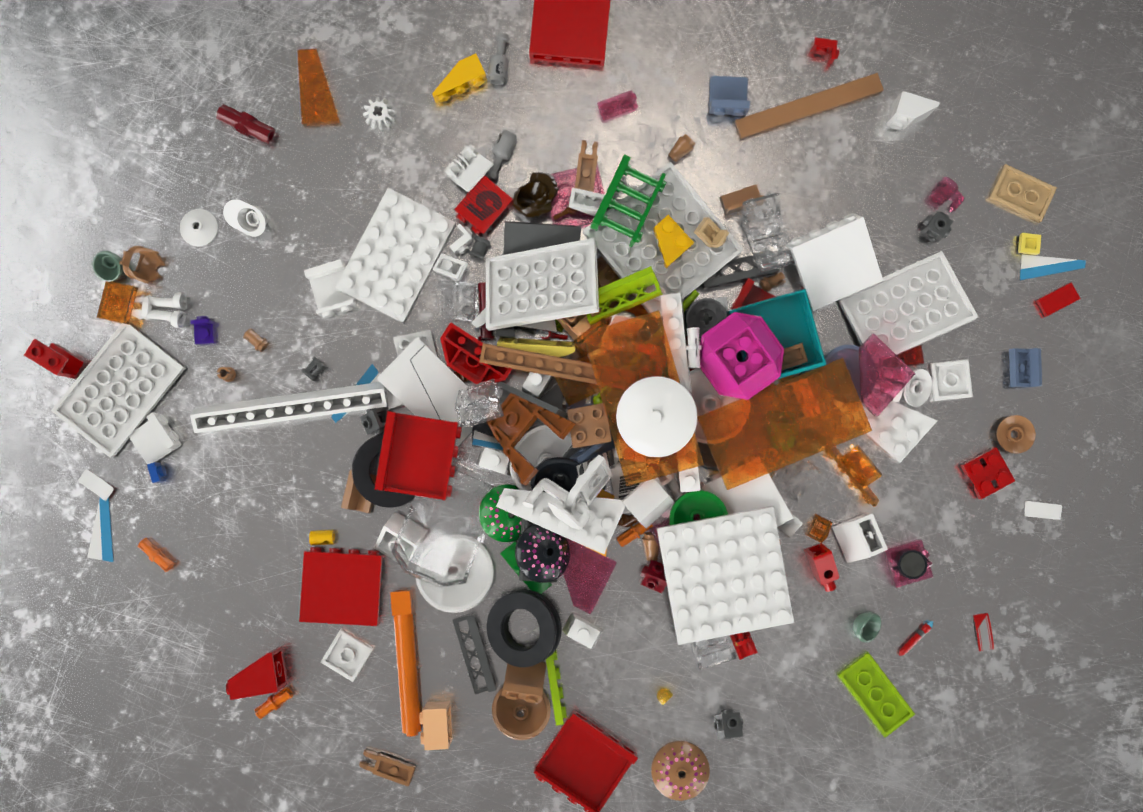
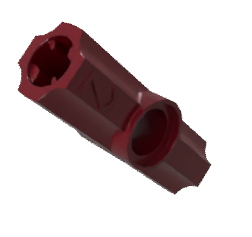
[216,104,275,144]

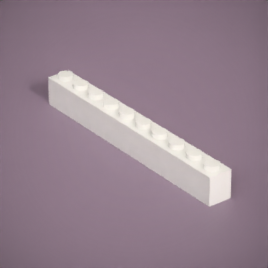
[661,293,701,492]
[190,382,388,433]

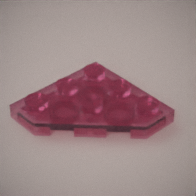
[859,334,915,417]
[563,538,617,615]

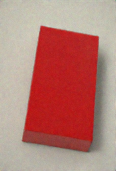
[1036,282,1081,317]

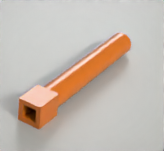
[390,589,422,737]

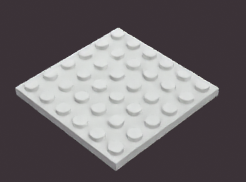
[582,162,743,322]
[656,506,794,645]

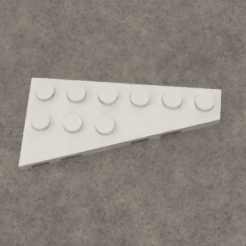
[820,378,938,463]
[496,488,625,554]

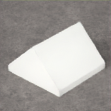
[621,475,675,529]

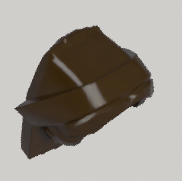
[513,172,559,218]

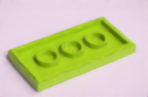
[836,651,915,738]

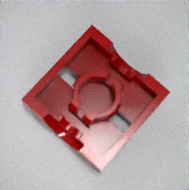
[960,447,1015,499]

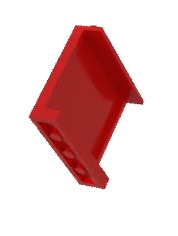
[529,0,610,66]
[374,411,462,501]
[299,547,385,626]
[533,710,638,812]

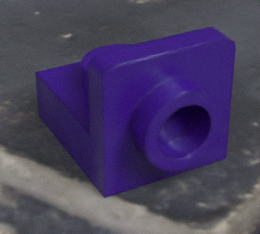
[190,316,216,345]

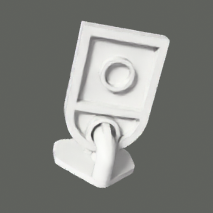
[523,454,613,530]

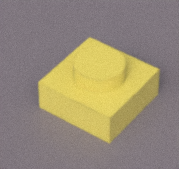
[1018,233,1041,255]

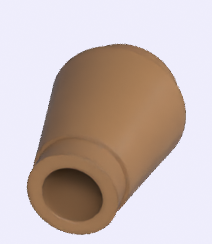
[668,134,696,162]
[642,532,660,561]

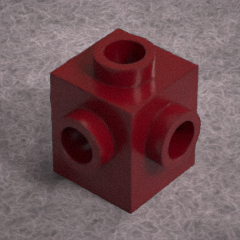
[640,559,667,594]

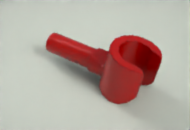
[541,330,568,340]

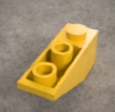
[432,53,487,103]

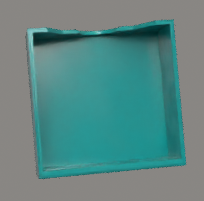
[726,289,826,379]

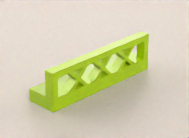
[586,266,663,325]

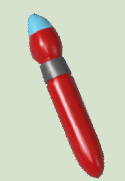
[898,621,933,656]

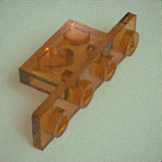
[825,441,882,507]

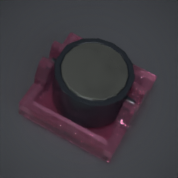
[884,539,933,588]

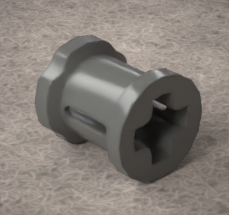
[468,236,491,260]
[301,356,327,381]

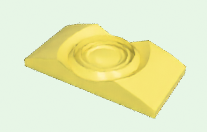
[497,337,576,357]

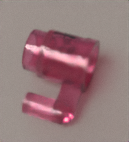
[930,177,965,211]

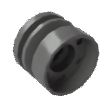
[686,298,727,338]

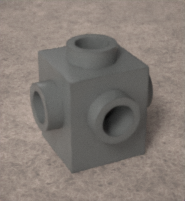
[920,211,953,242]
[360,406,389,435]
[713,709,743,740]

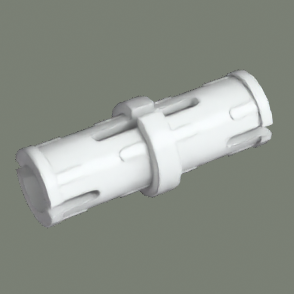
[686,327,702,368]

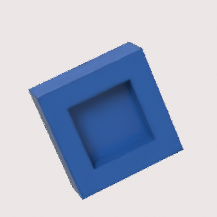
[147,462,167,483]

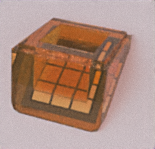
[805,513,833,543]

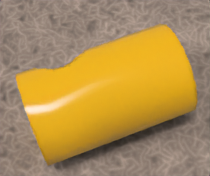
[309,530,335,545]

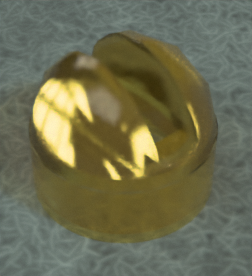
[657,688,673,706]

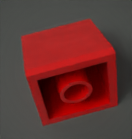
[226,647,287,700]

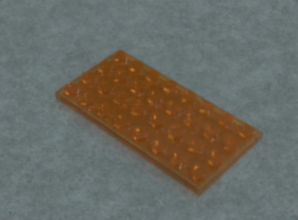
[582,310,704,486]
[697,358,872,490]

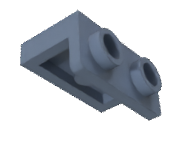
[1009,348,1042,388]

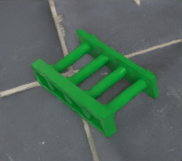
[590,154,667,247]

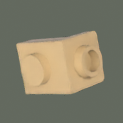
[694,217,729,248]

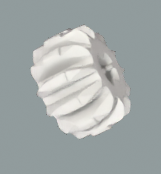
[363,97,396,131]

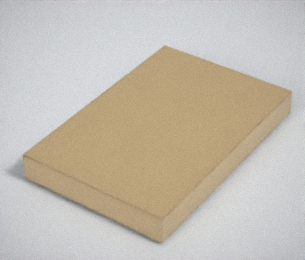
[988,164,1057,223]

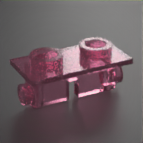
[597,90,638,121]

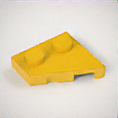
[653,214,694,268]

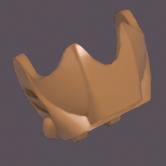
[119,245,165,284]

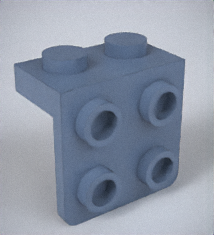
[709,76,750,116]

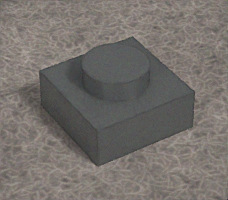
[495,327,516,338]

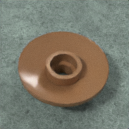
[996,415,1036,454]

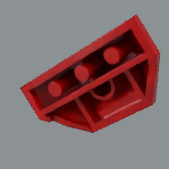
[440,322,512,387]

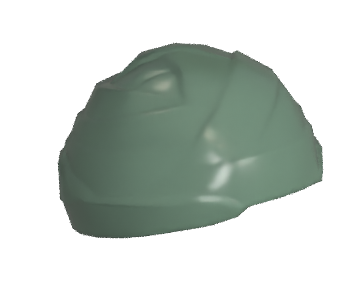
[92,250,123,282]
[853,612,881,643]

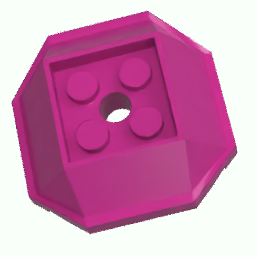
[700,312,784,400]

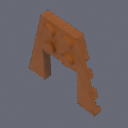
[487,393,576,486]

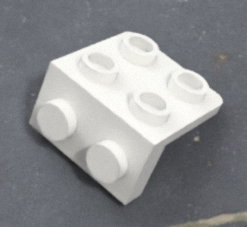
[129,412,182,464]

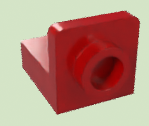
[810,37,840,65]

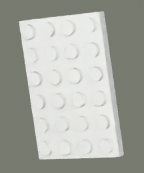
[335,188,456,324]
[486,238,599,331]
[838,251,978,365]
[51,321,186,458]

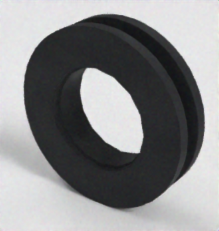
[352,434,416,508]
[487,590,562,667]

